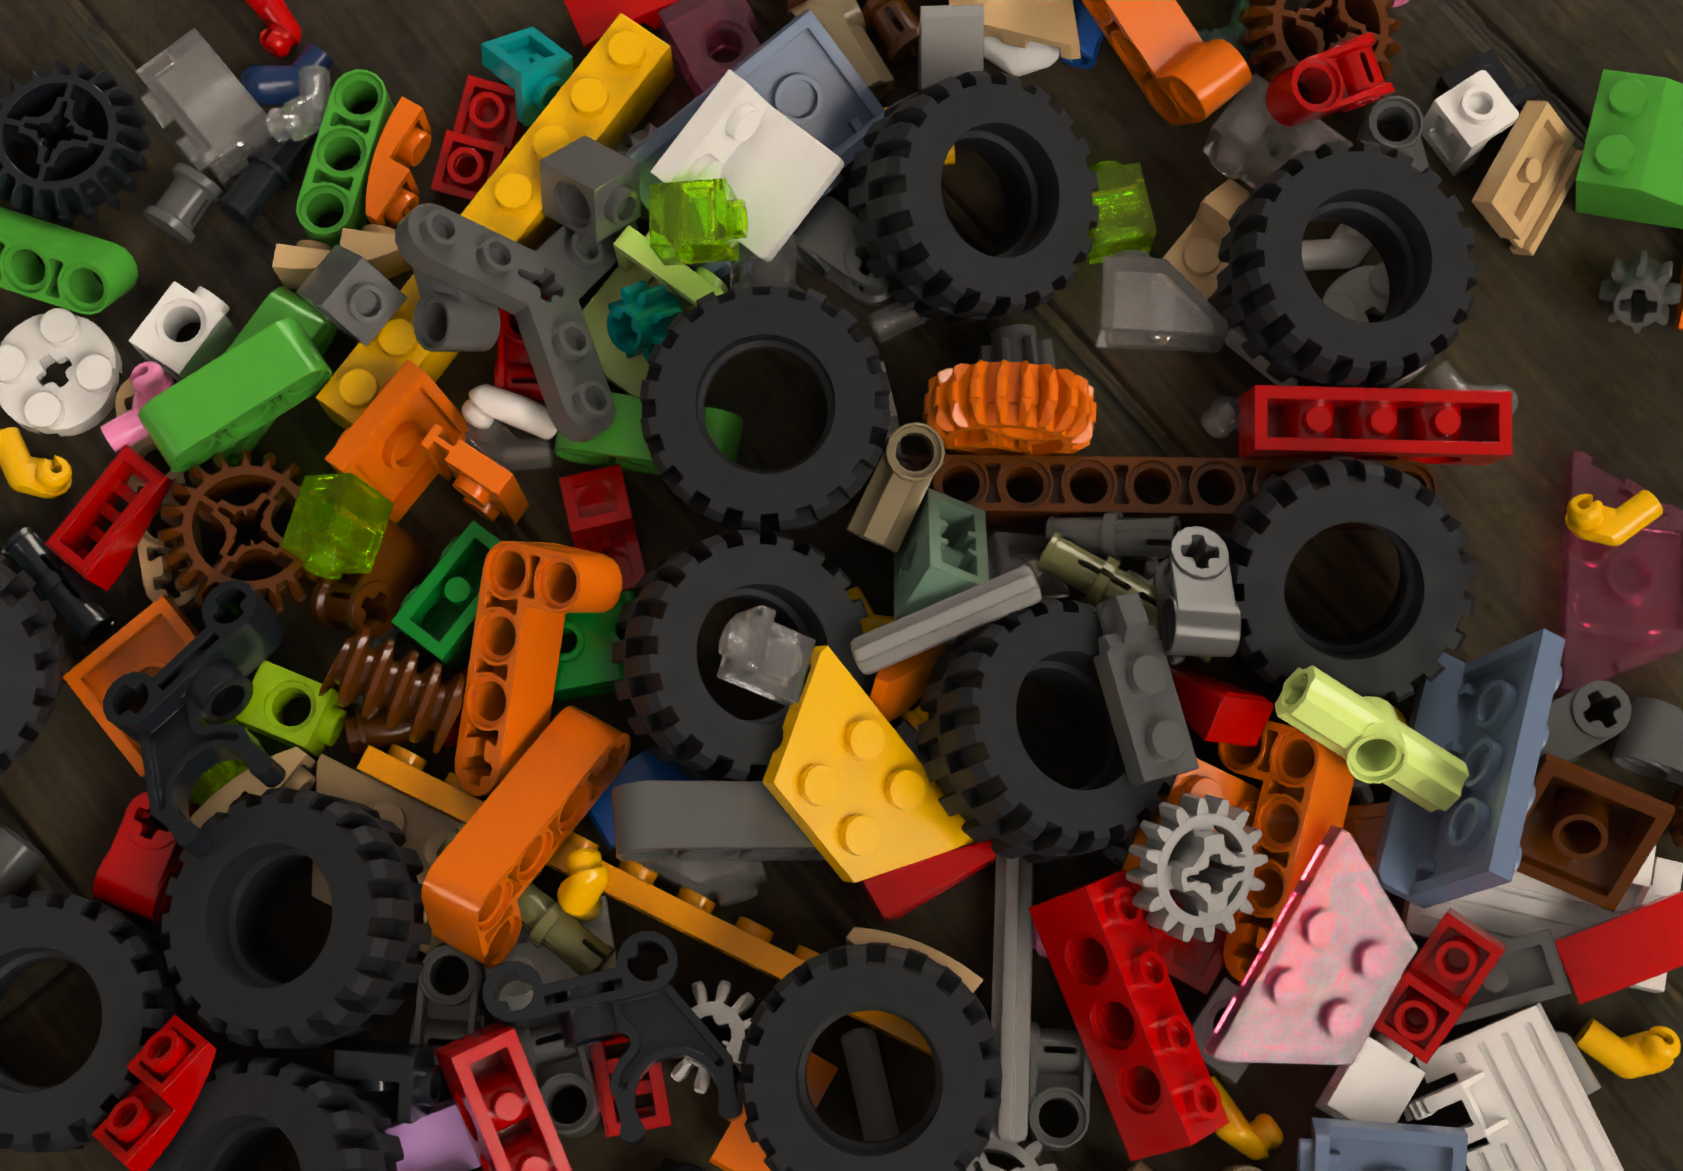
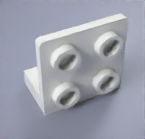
[650,69,844,262]

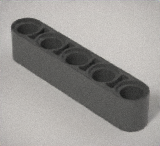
[611,781,825,862]

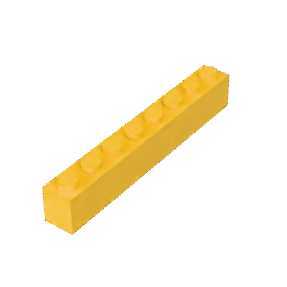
[315,13,675,430]

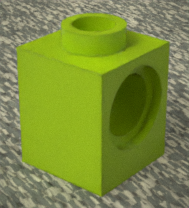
[235,660,347,758]

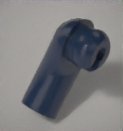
[240,43,333,105]

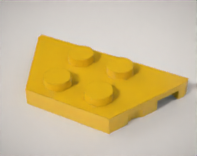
[762,645,974,883]

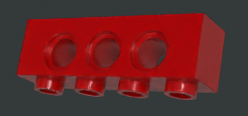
[1239,385,1512,466]
[1028,869,1229,1161]
[434,1022,572,1171]

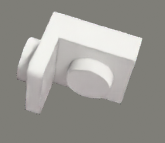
[1421,70,1519,176]

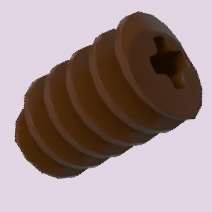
[318,625,466,754]

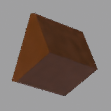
[1516,753,1675,912]

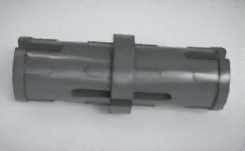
[1046,511,1181,561]

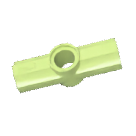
[1275,665,1469,813]

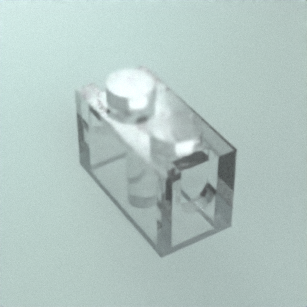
[135,28,277,183]

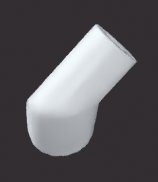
[984,36,1060,76]

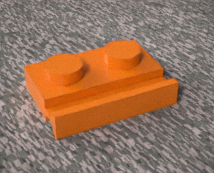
[421,423,529,525]

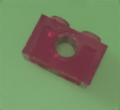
[658,0,761,97]

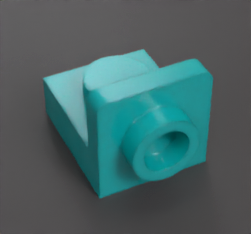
[481,26,573,126]

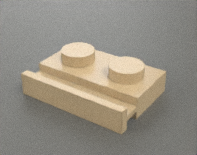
[1471,100,1583,256]

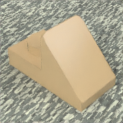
[1155,178,1250,309]

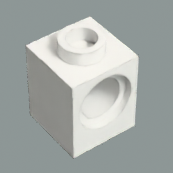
[128,281,239,382]
[1315,1033,1426,1123]

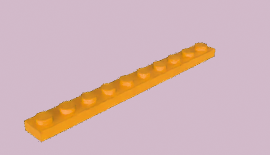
[357,743,933,1057]

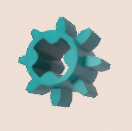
[607,280,684,363]

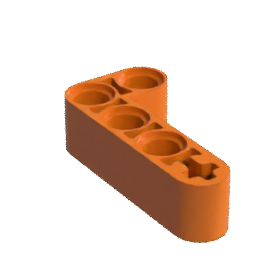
[1081,0,1252,126]
[455,541,622,796]
[421,705,631,968]
[1218,720,1355,987]

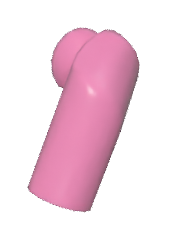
[101,361,174,454]

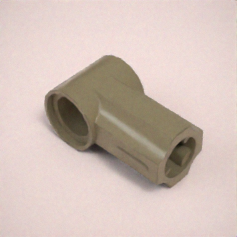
[787,0,894,101]
[846,422,945,553]

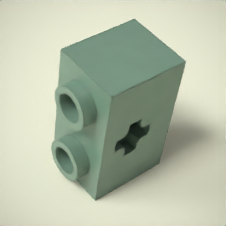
[893,488,989,645]

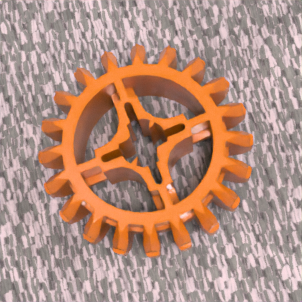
[923,359,1097,456]

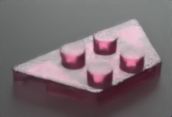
[1556,451,1683,694]
[1203,825,1418,1065]

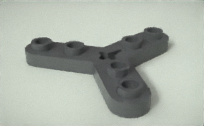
[395,203,638,442]

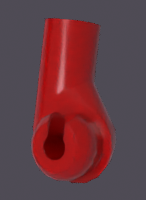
[244,0,302,58]

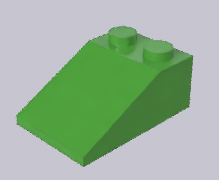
[1575,69,1683,229]

